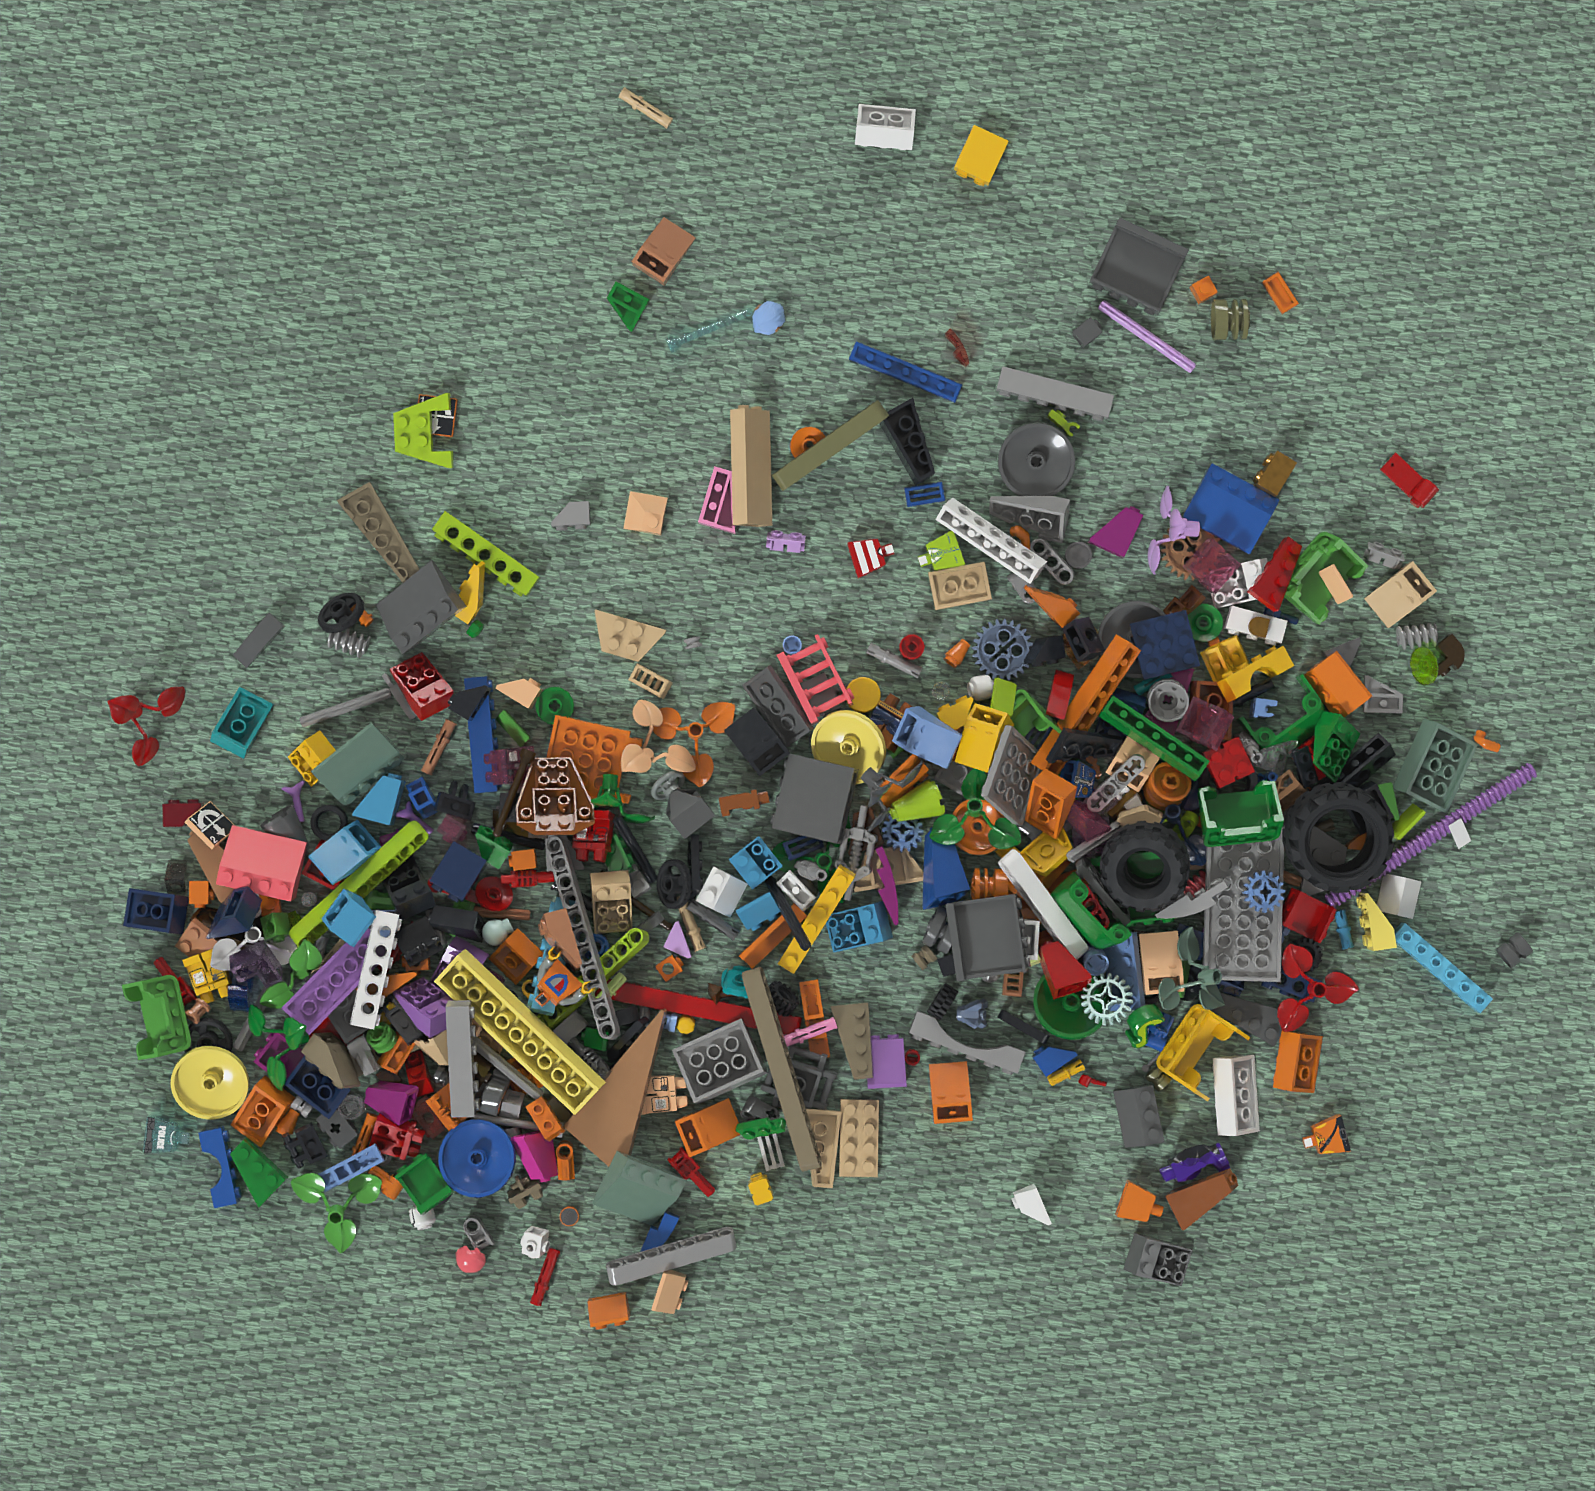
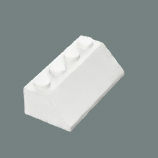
[1212,1055,1260,1136]

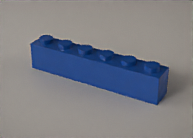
[464,676,502,793]

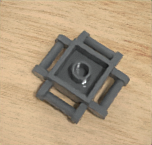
[760,1044,838,1110]

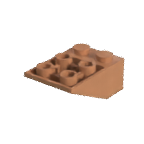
[631,217,696,286]

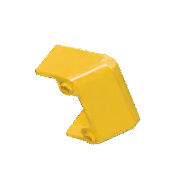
[1156,1004,1250,1101]

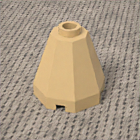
[414,1029,448,1066]

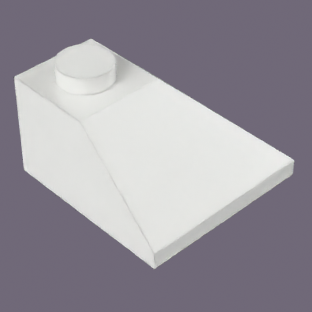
[1012,1184,1052,1225]

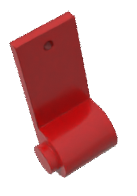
[1380,452,1439,508]

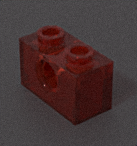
[411,1094,446,1139]

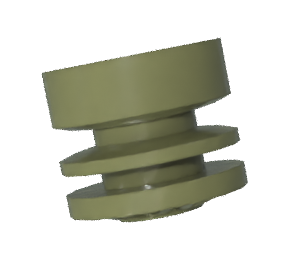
[1211,299,1250,340]

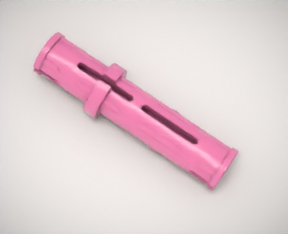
[784,1017,837,1047]

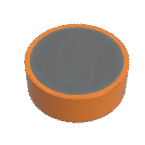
[560,1206,579,1226]

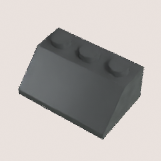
[1113,1083,1165,1148]

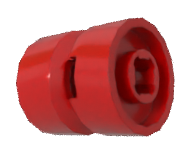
[899,634,925,660]

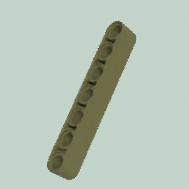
[771,400,889,491]

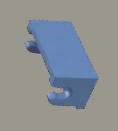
[1249,698,1278,718]

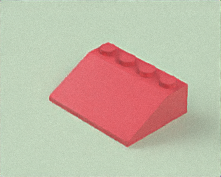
[216,825,307,902]

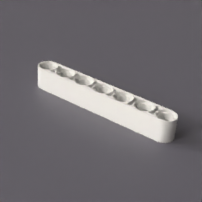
[998,849,1089,960]

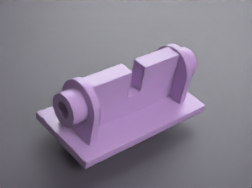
[766,530,806,553]

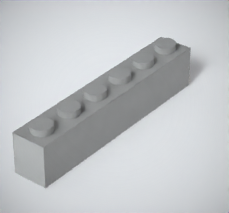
[996,366,1114,421]
[445,1000,480,1117]

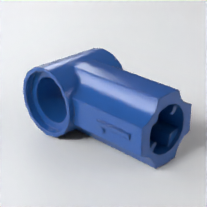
[1146,1012,1175,1052]

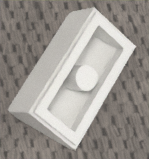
[776,870,816,911]

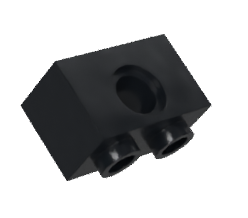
[1062,617,1105,662]

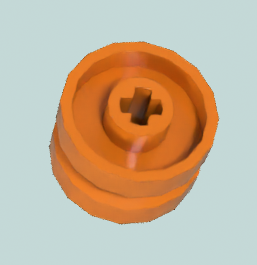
[1143,762,1191,811]

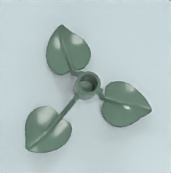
[1158,927,1225,1010]

